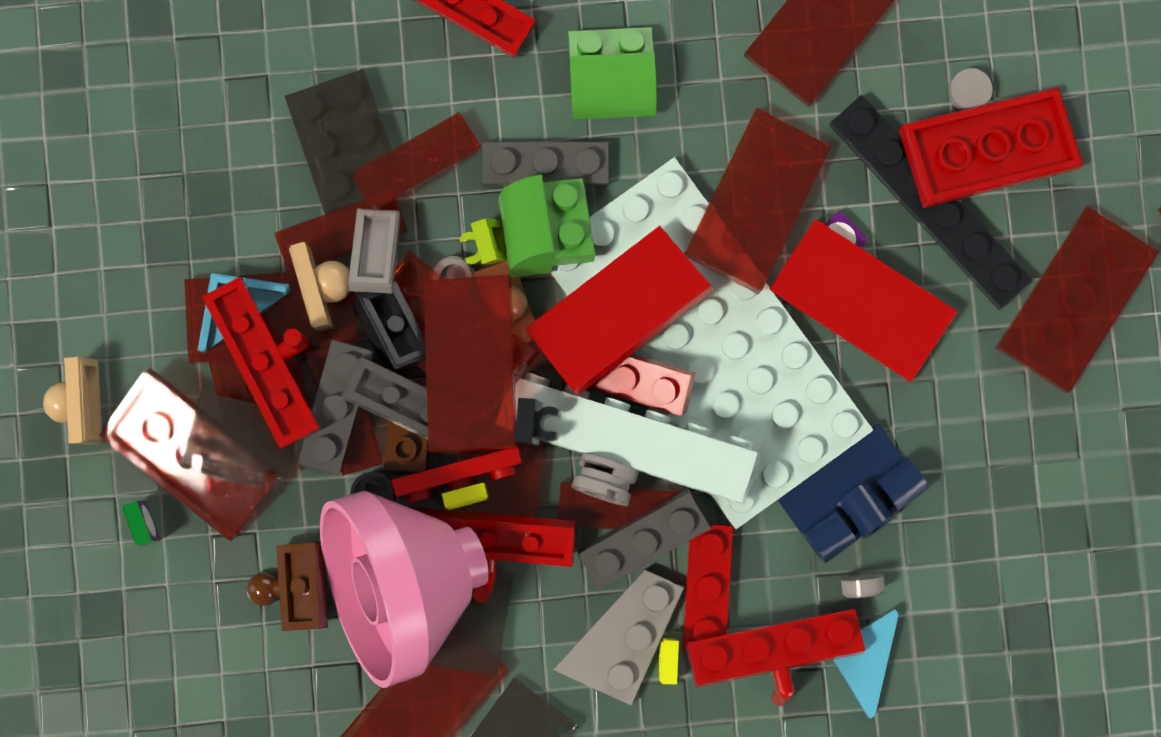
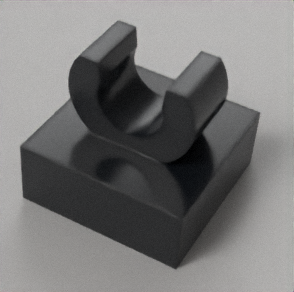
[514,398,561,447]

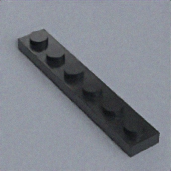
[829,94,1033,310]

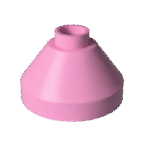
[320,491,488,688]

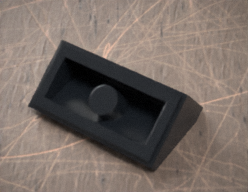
[353,281,433,375]

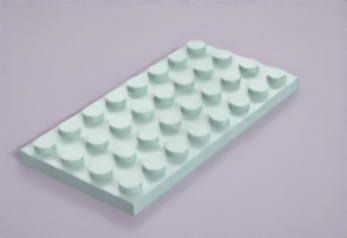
[550,157,873,530]

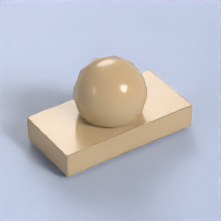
[289,242,350,332]
[43,357,103,445]

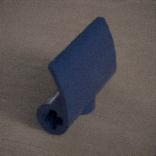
[778,424,929,563]

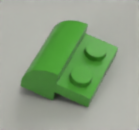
[568,27,657,120]
[498,175,595,278]

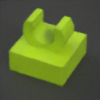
[460,218,506,265]

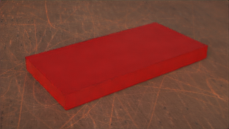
[899,87,1084,208]
[769,219,958,382]
[525,225,713,396]

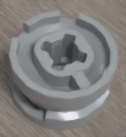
[571,453,639,506]

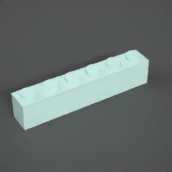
[496,372,761,505]

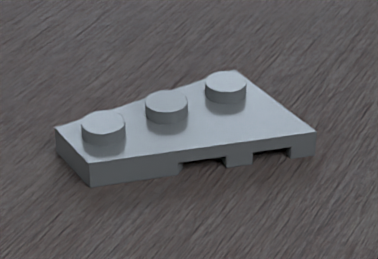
[553,570,684,705]

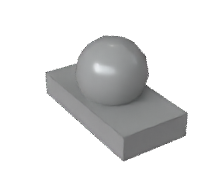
[348,208,401,294]

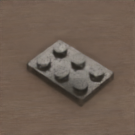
[284,69,406,216]

